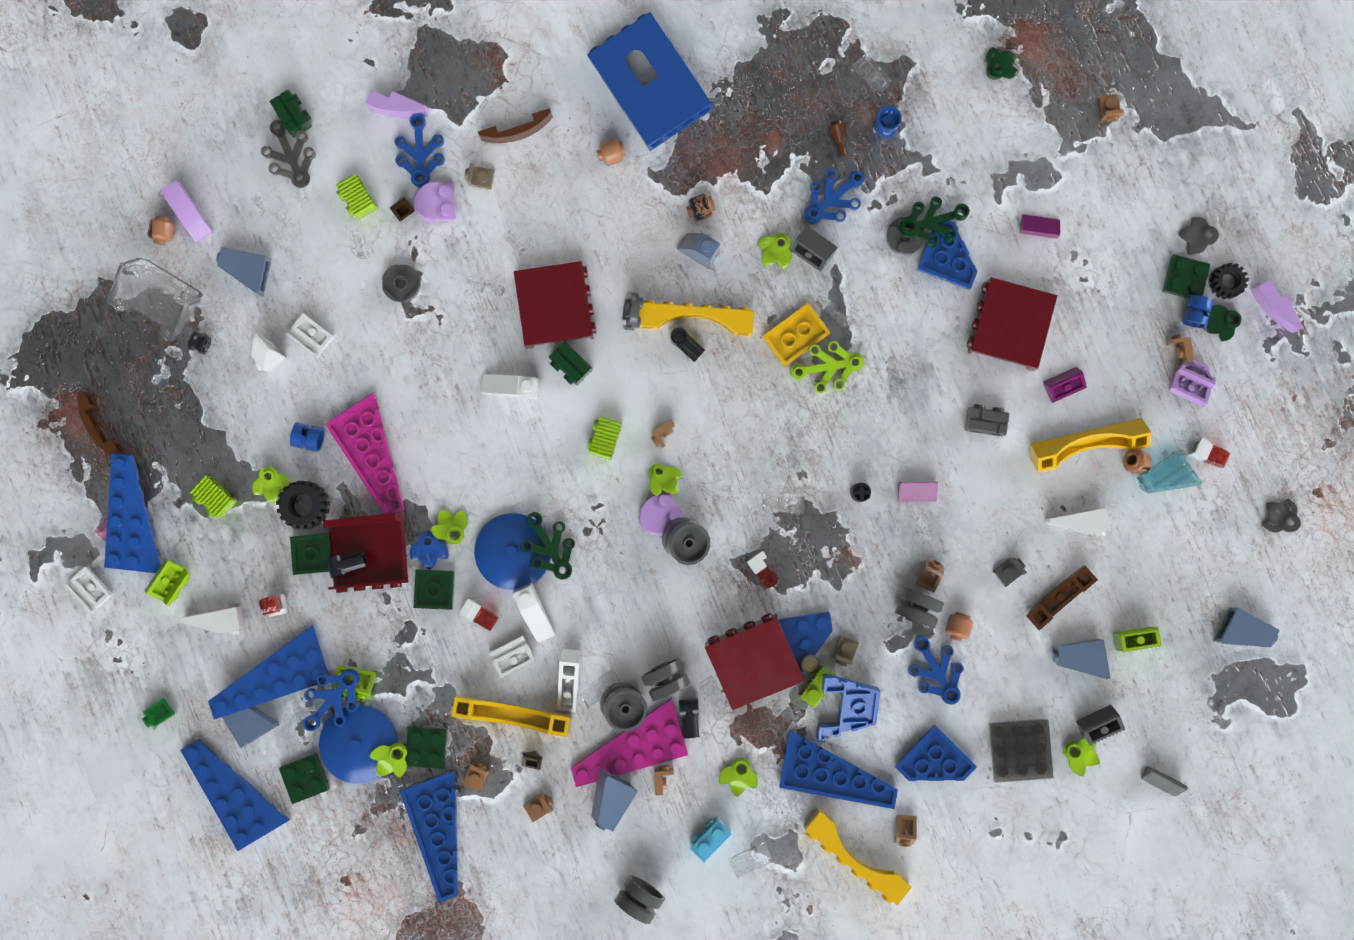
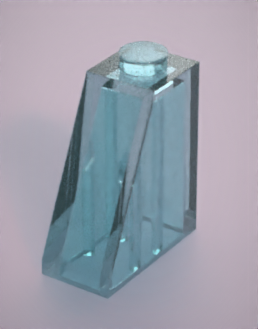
[1136,451,1202,493]

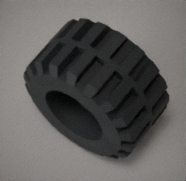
[276,481,330,529]

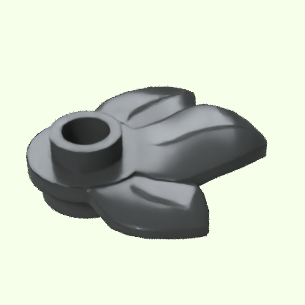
[1178,217,1219,254]
[1261,499,1301,533]

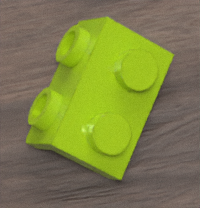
[144,558,191,606]

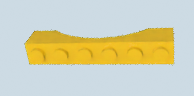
[639,300,754,337]
[1030,418,1151,473]
[451,695,572,737]
[804,808,912,906]

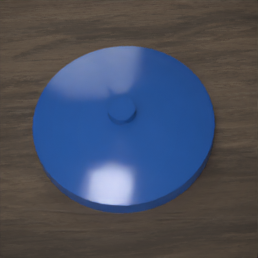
[474,513,551,590]
[319,705,398,784]

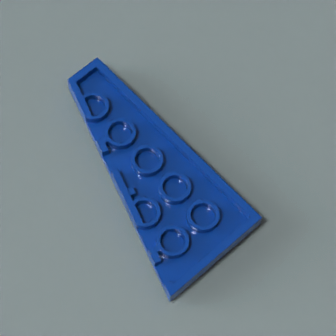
[104,453,161,573]
[208,625,329,720]
[779,729,898,809]
[180,739,290,851]
[400,770,458,902]

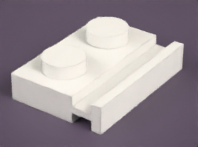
[286,313,334,359]
[64,566,113,614]
[488,635,536,678]

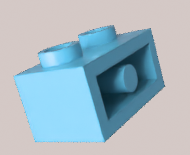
[690,817,732,862]

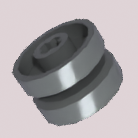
[662,517,710,565]
[894,587,944,628]
[641,658,691,702]
[600,682,647,732]
[614,875,665,924]

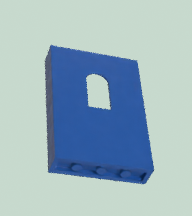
[587,12,713,151]

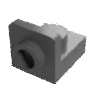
[993,558,1027,587]

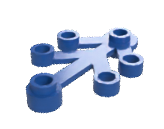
[394,113,445,188]
[804,169,864,224]
[908,636,964,705]
[303,668,360,731]

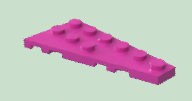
[325,393,405,514]
[571,699,688,787]

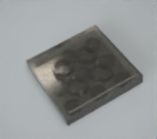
[989,719,1054,783]

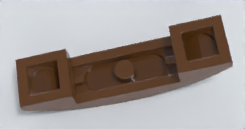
[478,108,553,143]
[77,391,125,455]
[1026,565,1098,630]

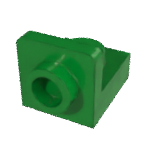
[142,698,175,730]

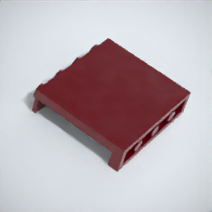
[514,261,597,349]
[966,277,1058,371]
[323,513,409,593]
[705,613,804,710]

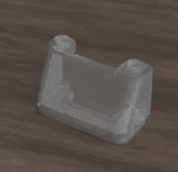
[106,258,203,342]

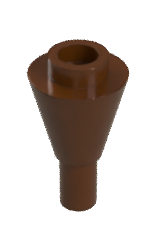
[828,120,847,156]

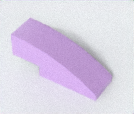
[365,90,429,118]
[160,180,213,243]
[1250,280,1304,333]

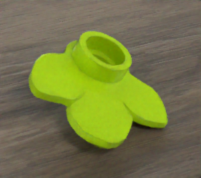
[757,233,792,269]
[648,464,683,496]
[252,466,291,504]
[430,510,468,545]
[1063,738,1100,777]
[370,743,407,778]
[719,758,758,797]

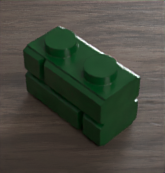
[270,90,312,138]
[549,341,593,386]

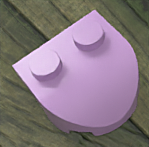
[413,182,456,223]
[1169,360,1216,407]
[638,491,684,536]

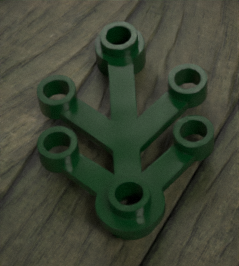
[898,197,970,247]
[520,512,575,580]

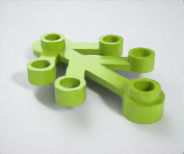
[790,341,864,393]

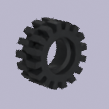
[1209,263,1249,299]

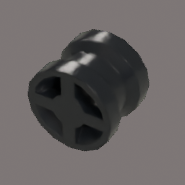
[187,332,211,355]
[850,483,871,502]

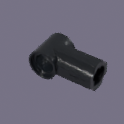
[670,327,705,362]
[326,550,368,579]
[678,698,700,739]

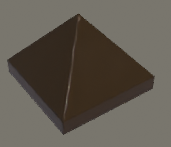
[389,197,415,222]
[522,751,542,770]

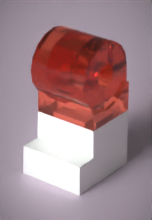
[1188,438,1230,468]
[746,551,778,588]
[259,594,288,617]
[459,598,499,631]

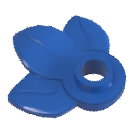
[410,531,449,570]

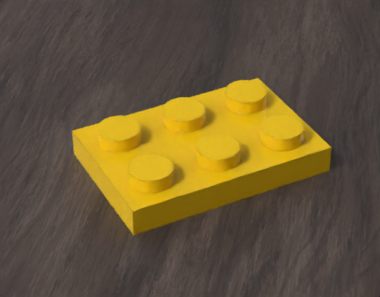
[762,303,831,367]

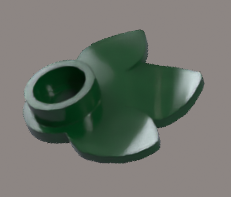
[985,47,1019,80]
[1204,305,1241,342]

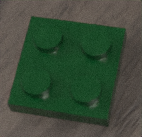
[1162,254,1211,298]
[290,533,331,575]
[413,569,455,610]
[405,726,448,769]
[279,753,330,804]

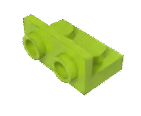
[331,665,376,701]

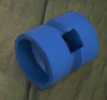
[873,106,902,138]
[1181,295,1214,328]
[290,422,325,452]

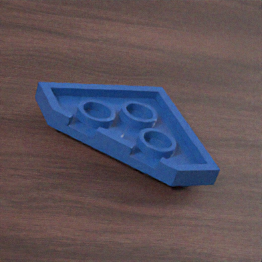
[916,221,978,290]
[778,612,833,673]
[894,725,977,781]

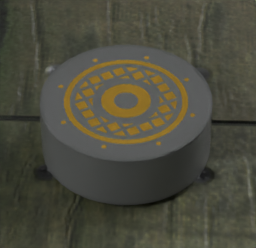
[799,653,820,674]

